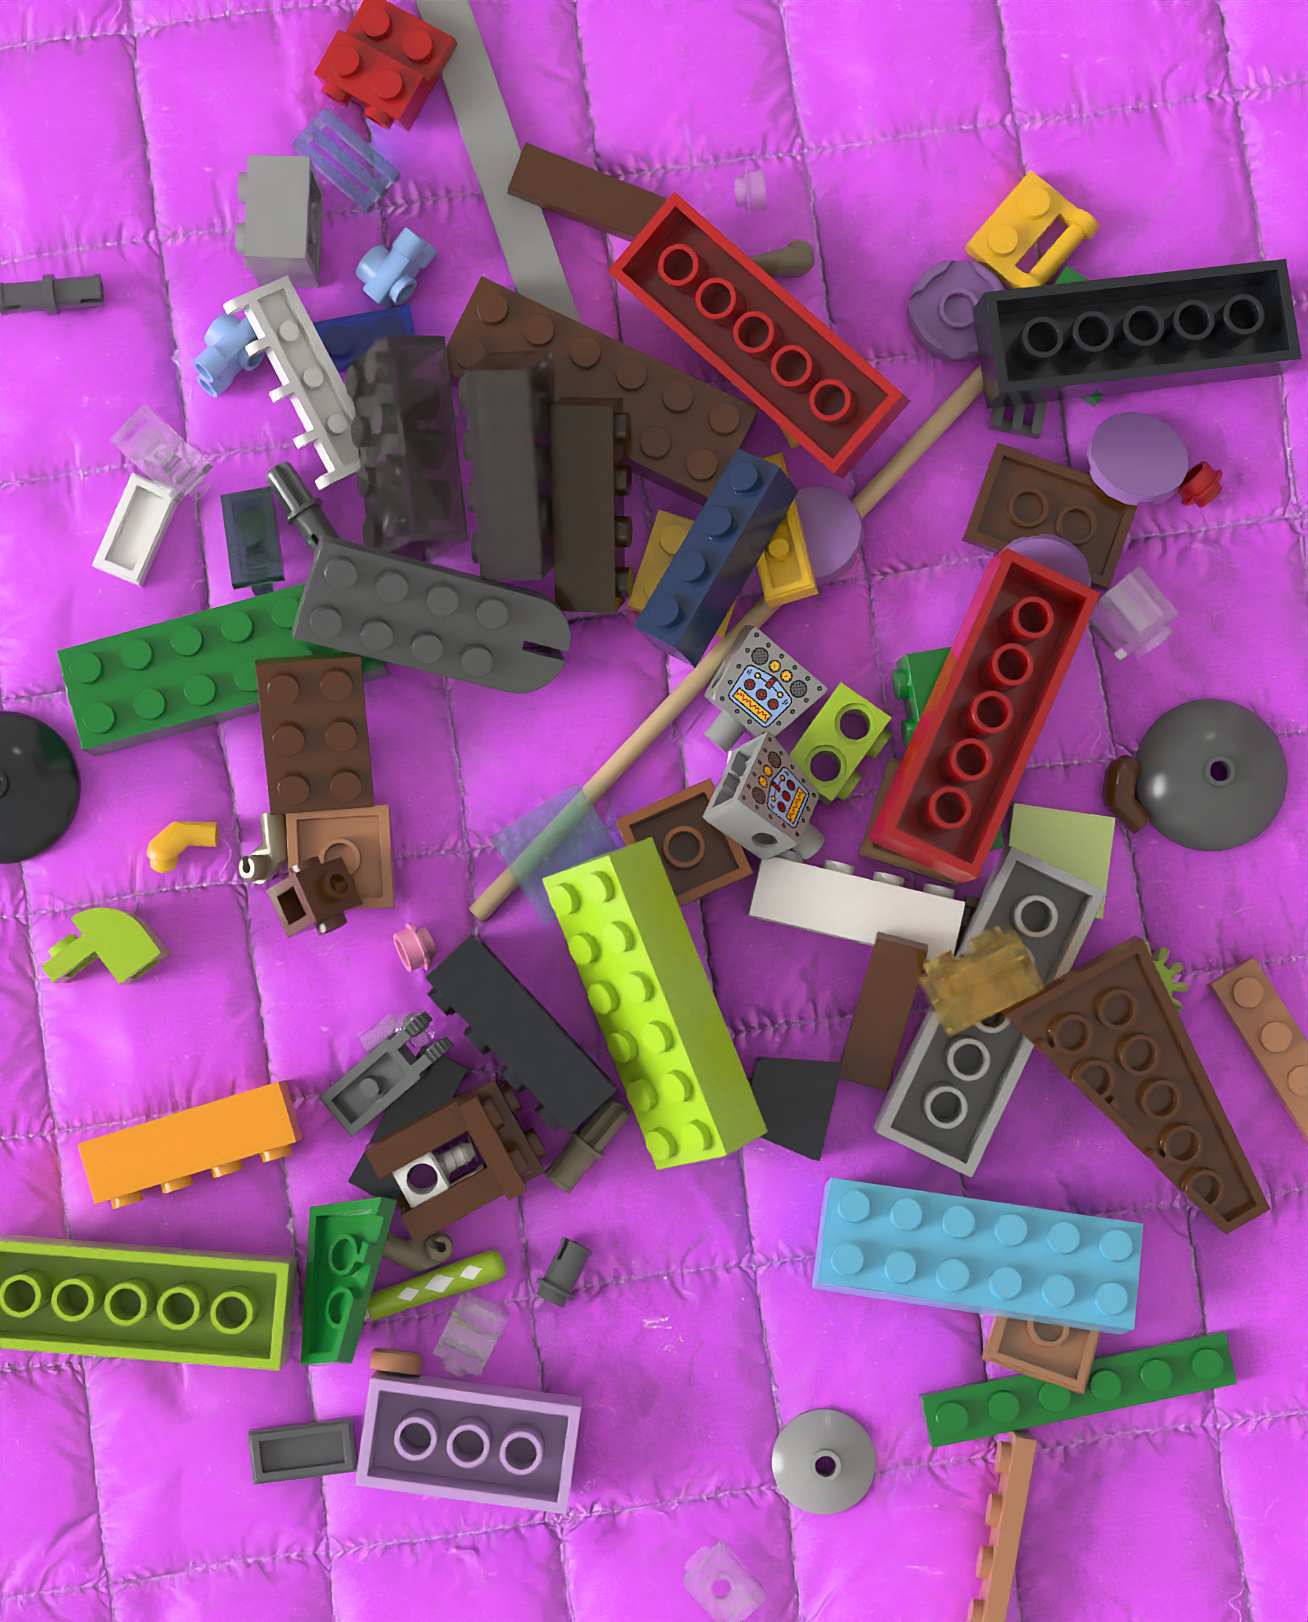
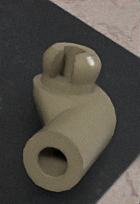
[748,239,815,277]
[382,1231,454,1272]

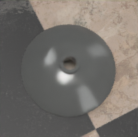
[1135,699,1288,852]

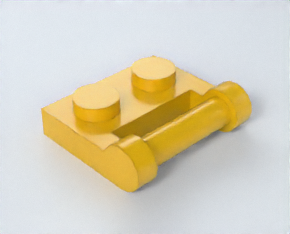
[964,170,1100,289]

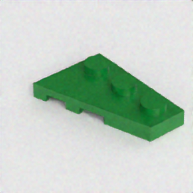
[300,1197,397,1367]

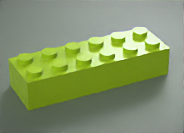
[542,837,768,1170]
[0,1234,298,1371]

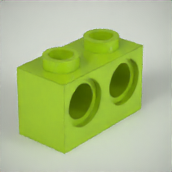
[789,682,892,806]

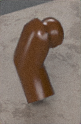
[1102,755,1152,834]

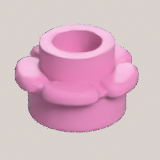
[393,922,437,972]

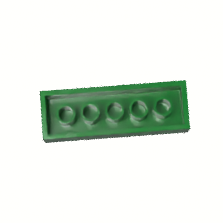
[56,583,390,756]

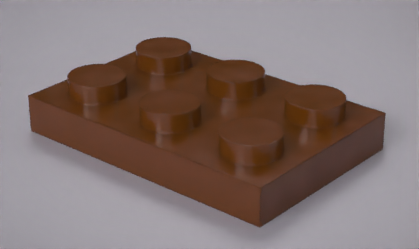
[962,443,1137,592]
[255,652,374,815]

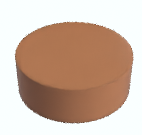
[369,1348,424,1375]

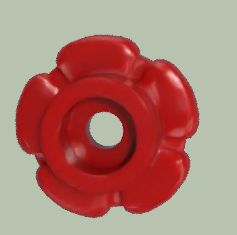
[1178,461,1223,508]

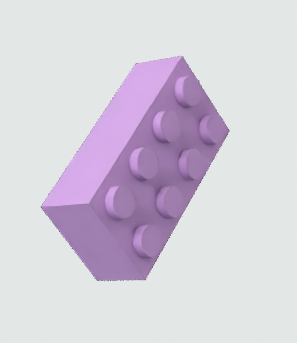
[355,1370,583,1515]

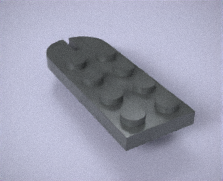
[292,534,571,694]

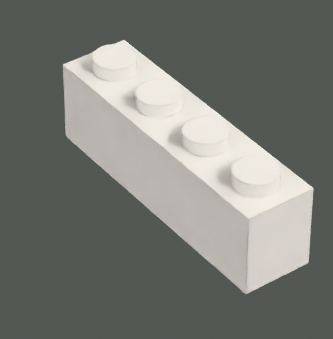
[747,850,966,964]

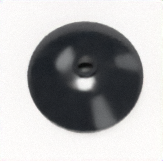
[0,711,81,864]

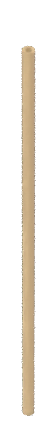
[468,365,984,922]

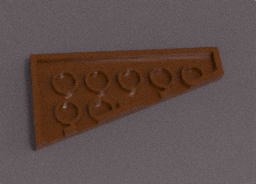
[999,936,1270,1235]

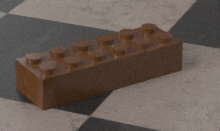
[436,276,759,506]

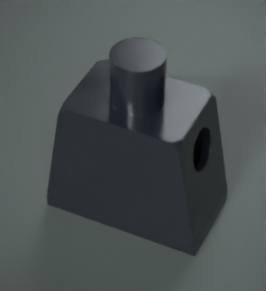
[746,1056,842,1161]

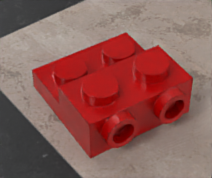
[314,0,458,132]

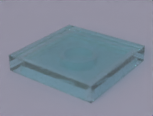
[489,783,618,926]

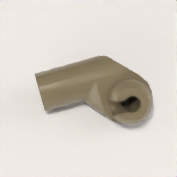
[239,812,288,884]

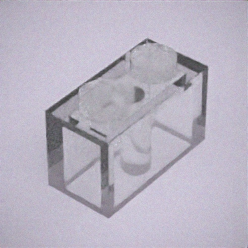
[1088,566,1180,662]

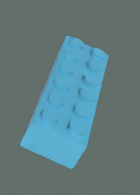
[812,1177,1144,1335]

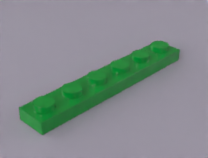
[919,1330,1237,1448]

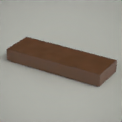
[507,142,667,243]
[839,931,928,1091]

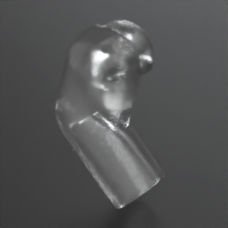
[357,1011,436,1054]

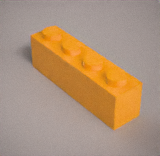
[77,1080,303,1209]

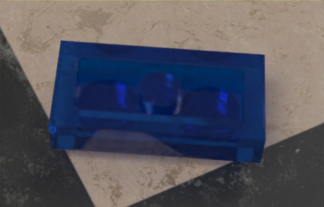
[312,304,420,373]

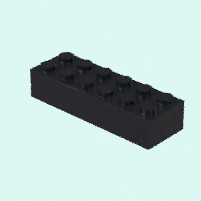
[972,259,1302,409]

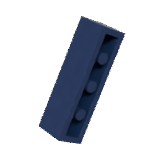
[633,448,798,668]

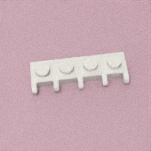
[223,275,383,490]

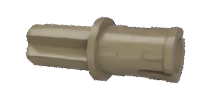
[544,1097,630,1194]

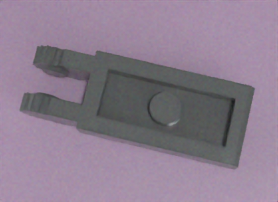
[319,1011,454,1137]

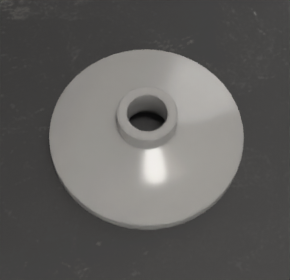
[772,1408,876,1515]

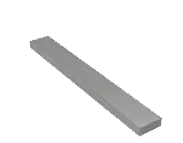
[415,0,582,324]

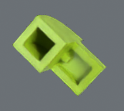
[41,907,171,985]

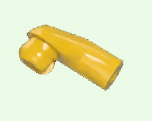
[147,821,220,873]

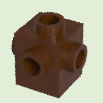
[266,856,363,938]

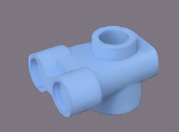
[356,227,438,308]
[192,312,266,398]

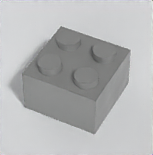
[235,155,323,288]

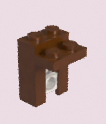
[364,1075,548,1243]

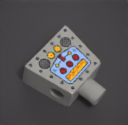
[703,625,828,753]
[703,731,825,860]

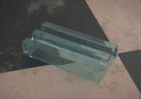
[292,107,402,214]

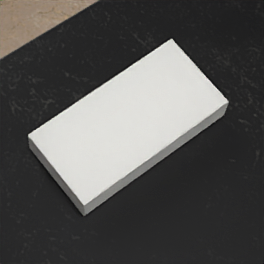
[92,473,182,587]

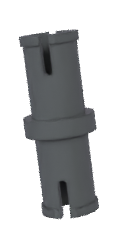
[0,274,105,316]

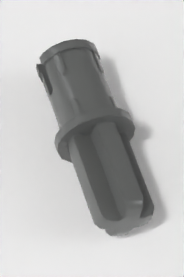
[266,461,342,554]

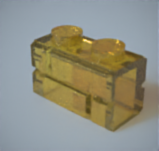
[916,925,1045,1037]

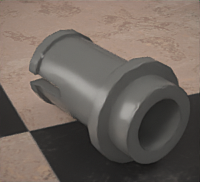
[536,1236,593,1307]

